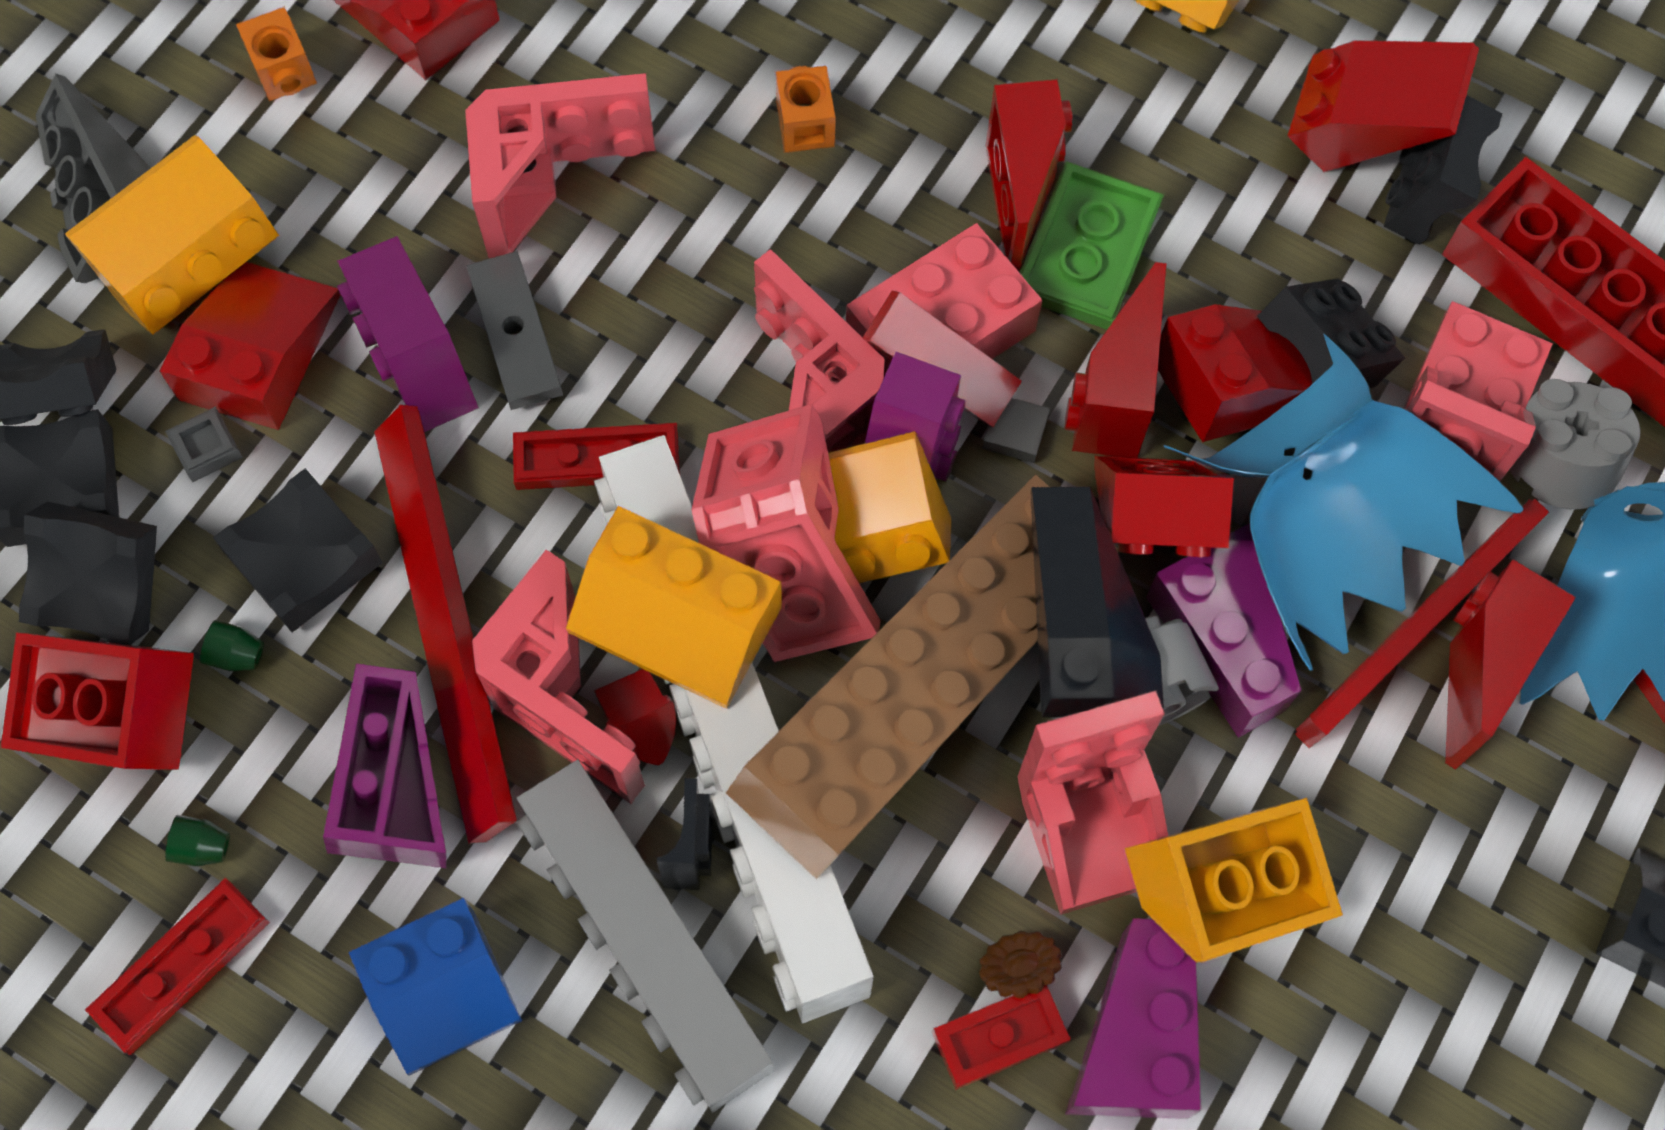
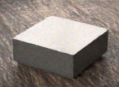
[982,398,1050,463]
[165,406,243,482]

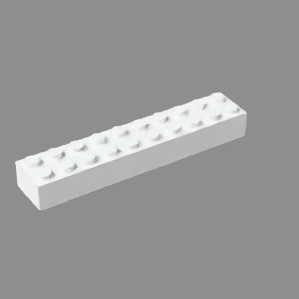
[594,435,873,1024]

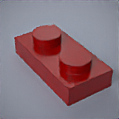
[932,985,1071,1090]

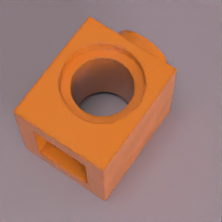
[236,7,317,101]
[775,65,835,153]

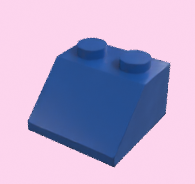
[349,898,522,1076]

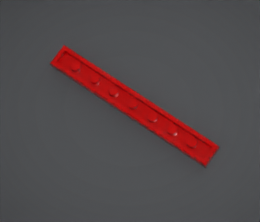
[374,405,517,843]

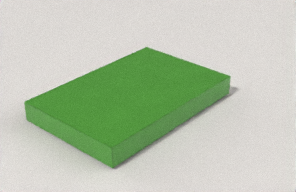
[1020,161,1164,330]

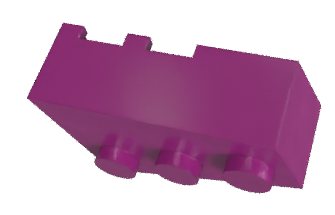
[337,236,479,432]
[865,351,966,482]
[1146,523,1301,738]
[323,663,446,868]
[1065,918,1201,1119]

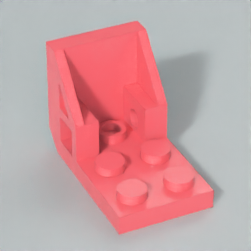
[465,73,655,258]
[754,249,884,453]
[1403,301,1553,481]
[691,404,881,662]
[472,549,645,804]
[1017,691,1168,915]

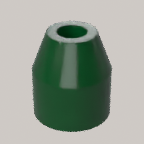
[200,620,264,672]
[165,815,230,867]

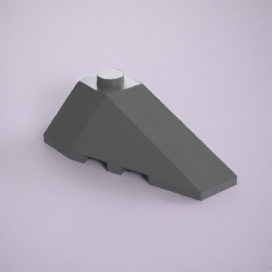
[36,74,151,284]

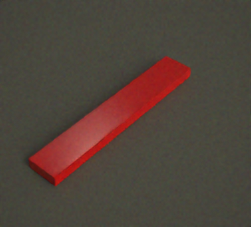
[1295,499,1549,748]

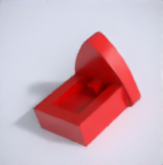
[594,669,676,766]

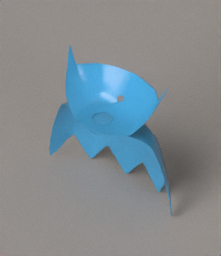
[1164,334,1524,671]
[1520,482,1665,721]

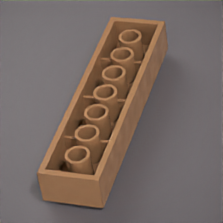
[726,474,1119,879]

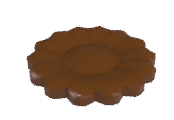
[979,930,1062,998]

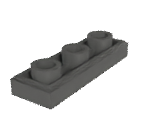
[466,251,563,410]

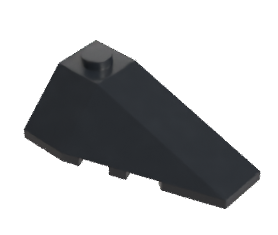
[1030,487,1165,718]

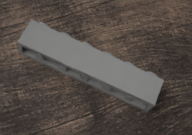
[516,759,774,1113]

